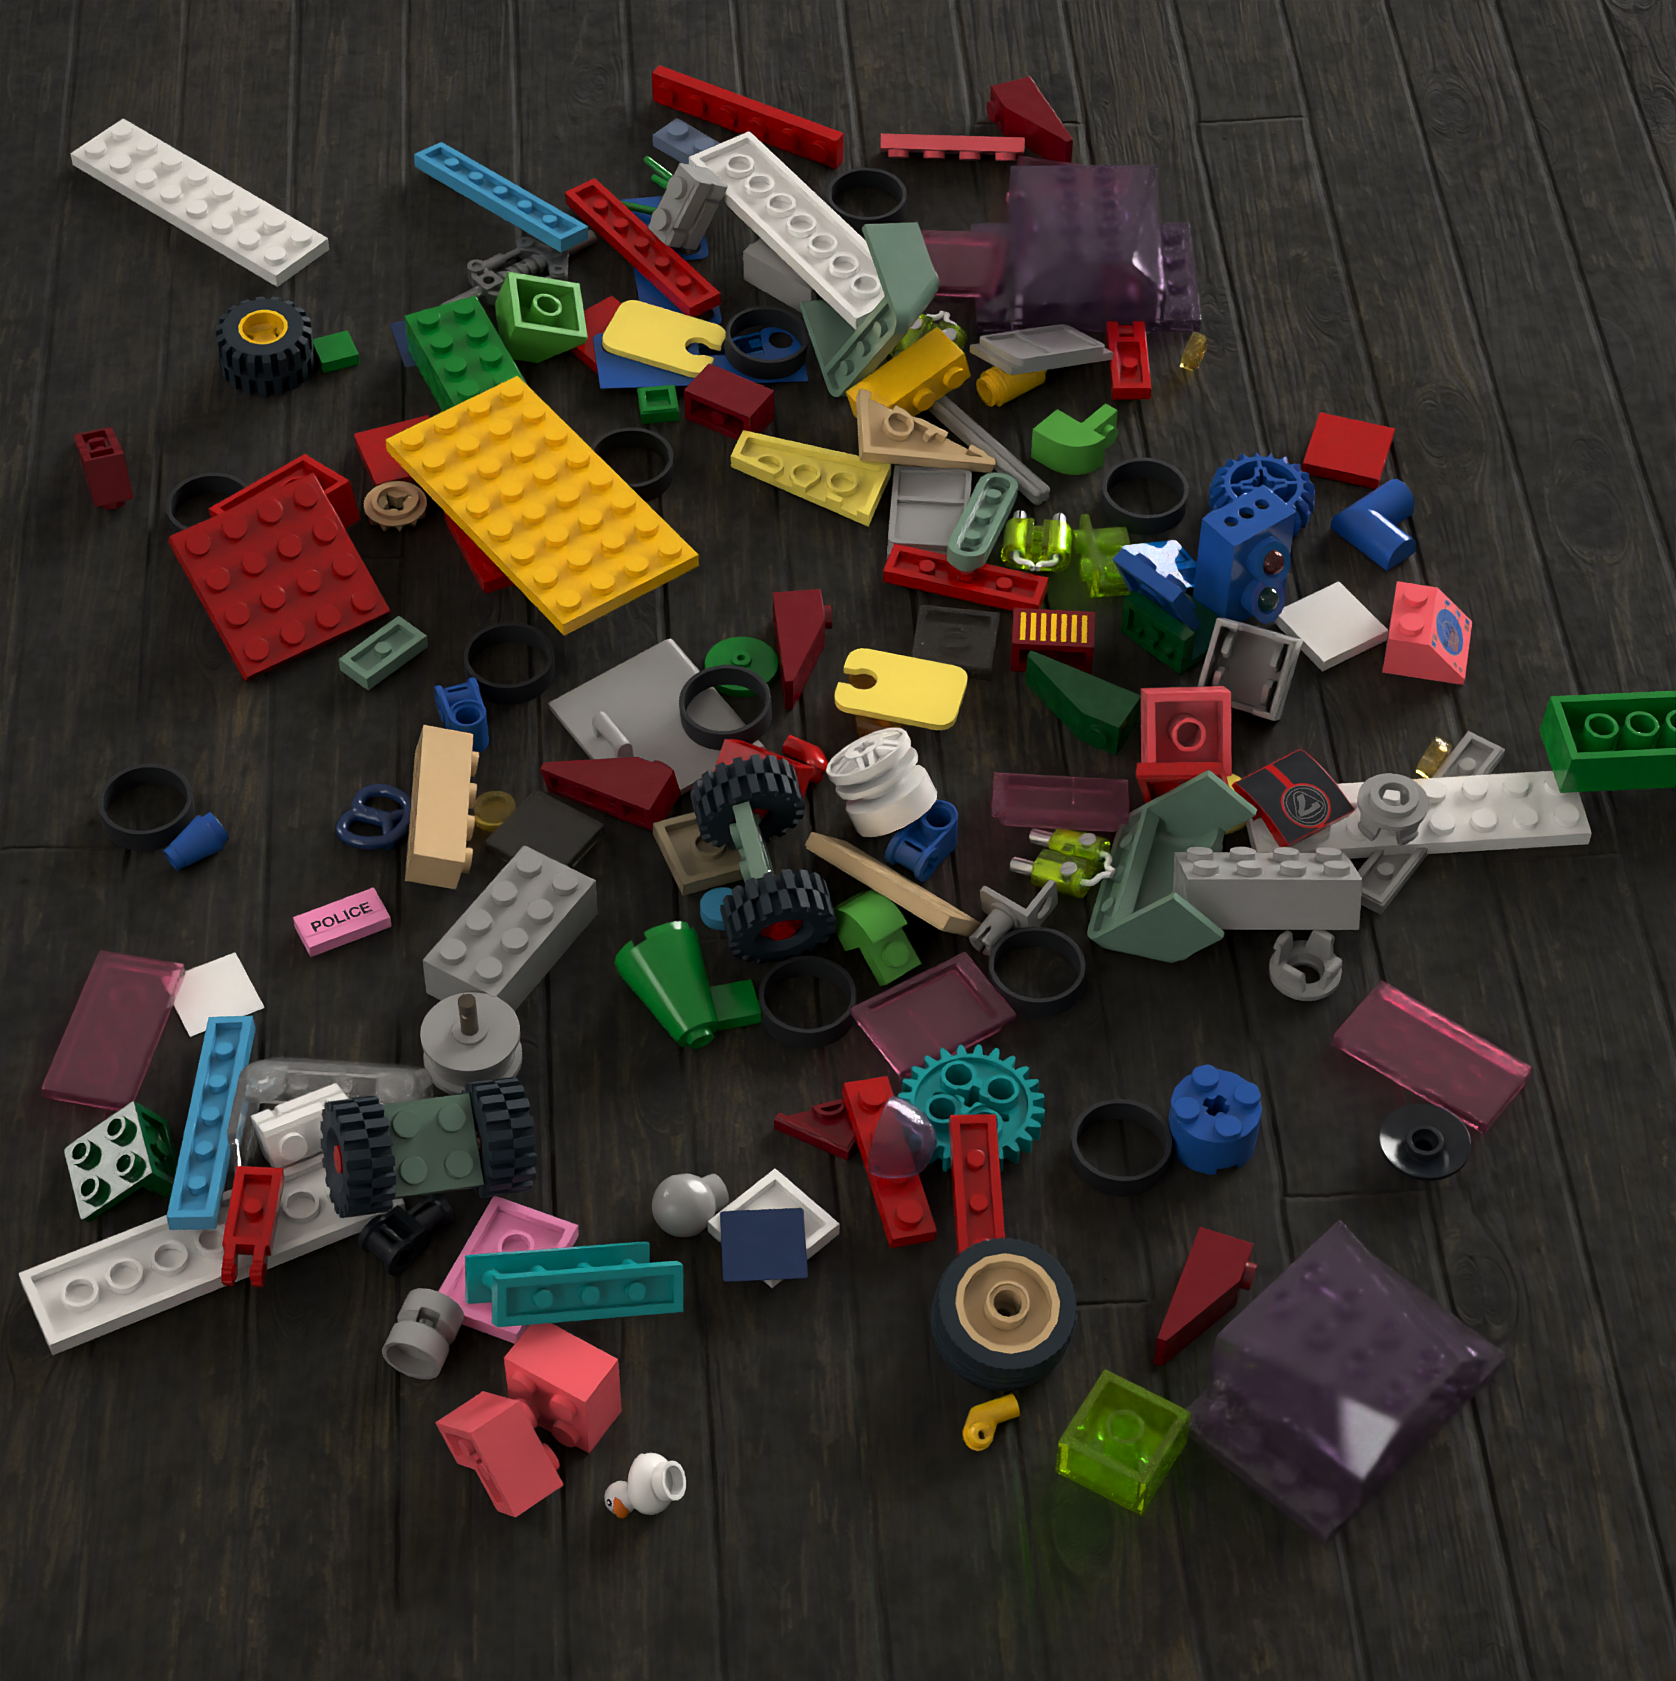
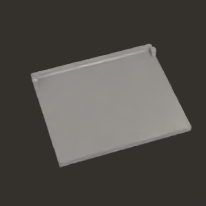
[548,639,767,795]

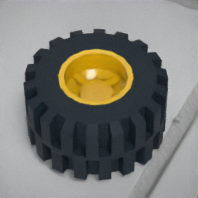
[215,297,315,396]

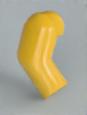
[962,1394,1020,1451]

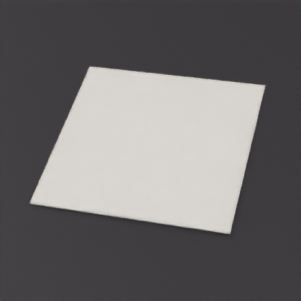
[162,953,265,1037]

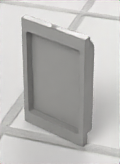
[970,324,1113,375]
[887,465,972,559]

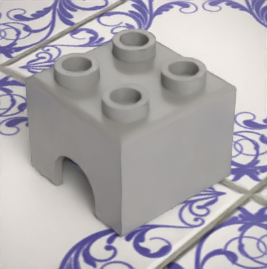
[1197,618,1303,721]

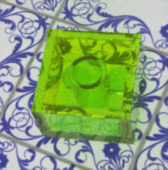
[1055,1369,1191,1516]

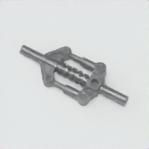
[441,230,597,307]

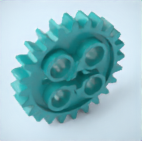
[898,1044,1045,1172]

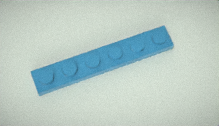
[414,142,588,252]
[166,1016,256,1230]

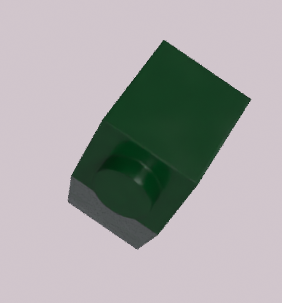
[1025,650,1141,755]

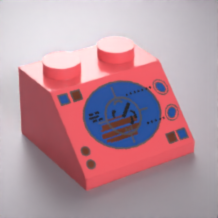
[1382,581,1472,685]

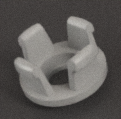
[1357,773,1429,846]
[1269,930,1342,1001]

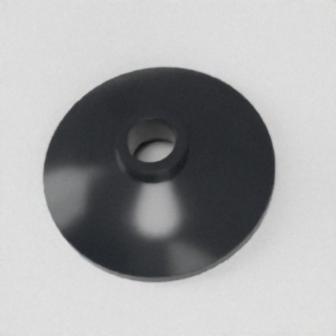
[1379,1103,1471,1181]

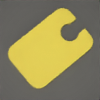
[602,300,726,378]
[835,648,967,730]

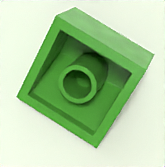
[495,272,588,363]

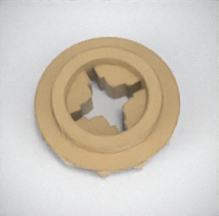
[364,481,427,532]

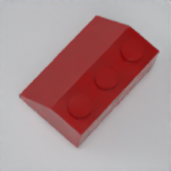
[209,454,360,530]

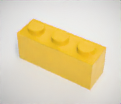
[846,327,971,418]

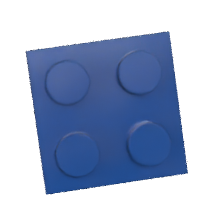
[1112,548,1201,632]

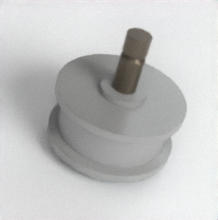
[420,992,522,1095]

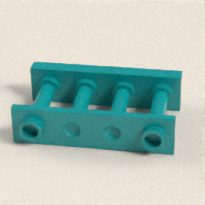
[465,1241,683,1327]

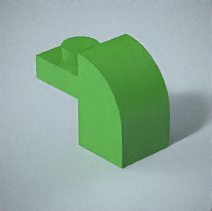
[1031,403,1118,475]
[833,889,921,986]

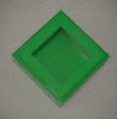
[313,330,360,373]
[637,385,680,424]
[710,979,761,1031]

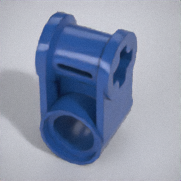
[434,677,489,753]
[885,800,958,882]

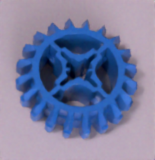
[1208,451,1315,537]

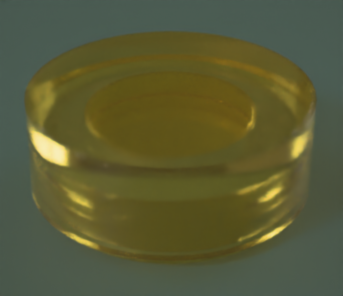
[1180,331,1209,372]
[1416,737,1452,778]
[473,791,516,832]

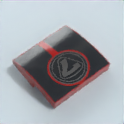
[1232,749,1355,847]

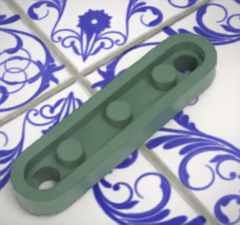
[946,473,1018,572]

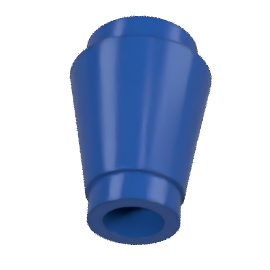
[163,812,230,871]

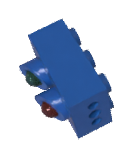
[1193,484,1296,624]

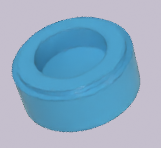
[700,887,733,930]

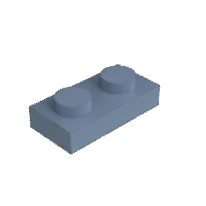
[653,118,720,164]

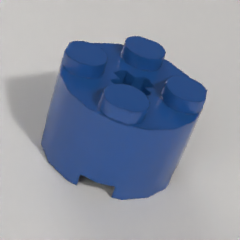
[1167,1064,1262,1175]

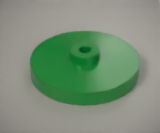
[705,637,778,697]

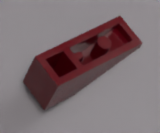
[986,76,1073,170]
[73,427,134,509]
[772,589,832,709]
[540,757,681,831]
[1153,1227,1258,1366]

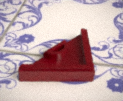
[774,1099,858,1161]

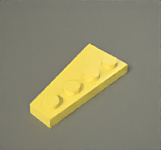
[731,430,891,527]

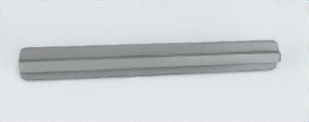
[927,395,1050,505]

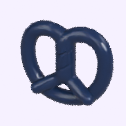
[336,784,411,850]

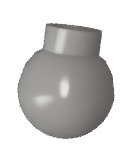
[652,1173,729,1238]

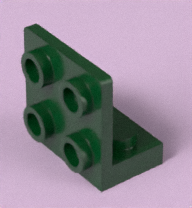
[1121,590,1220,674]
[64,1101,179,1222]

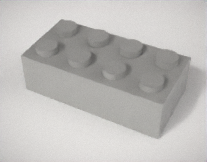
[422,845,598,1011]
[1172,847,1363,930]

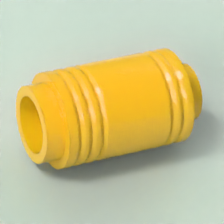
[976,366,1047,407]

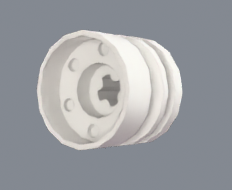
[826,728,937,837]

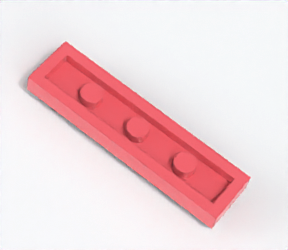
[880,133,1025,162]

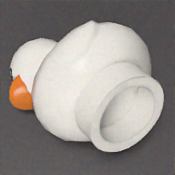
[604,1453,686,1518]

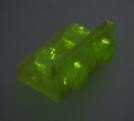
[1073,514,1130,598]

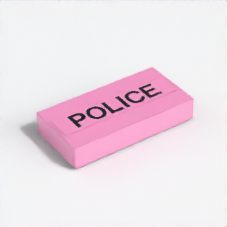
[293,887,392,957]

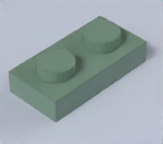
[339,616,428,690]

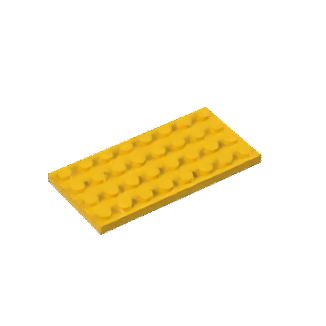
[385,376,699,636]

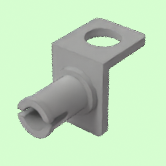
[969,879,1058,956]

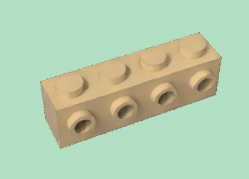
[405,725,479,889]

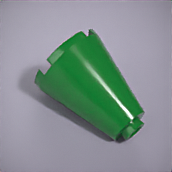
[614,921,718,1049]

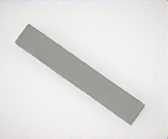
[1358,731,1505,915]

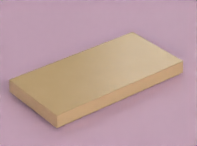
[805,832,982,937]

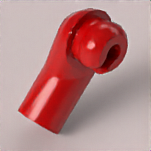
[782,735,828,784]

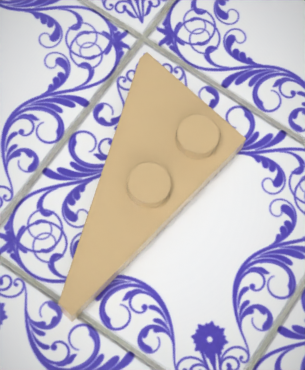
[856,389,996,473]

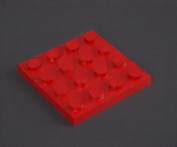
[168,473,390,682]

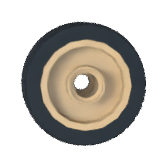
[931,1237,1077,1392]

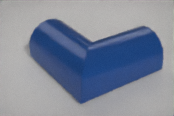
[1330,479,1416,571]

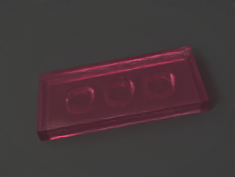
[41,950,186,1111]
[1332,980,1533,1134]

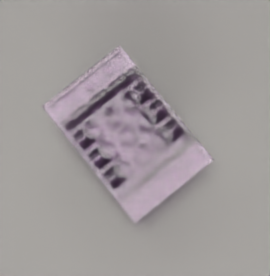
[970,164,1201,333]
[1175,1219,1508,1546]

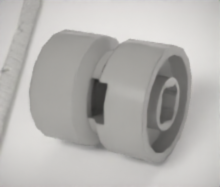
[382,1288,464,1379]

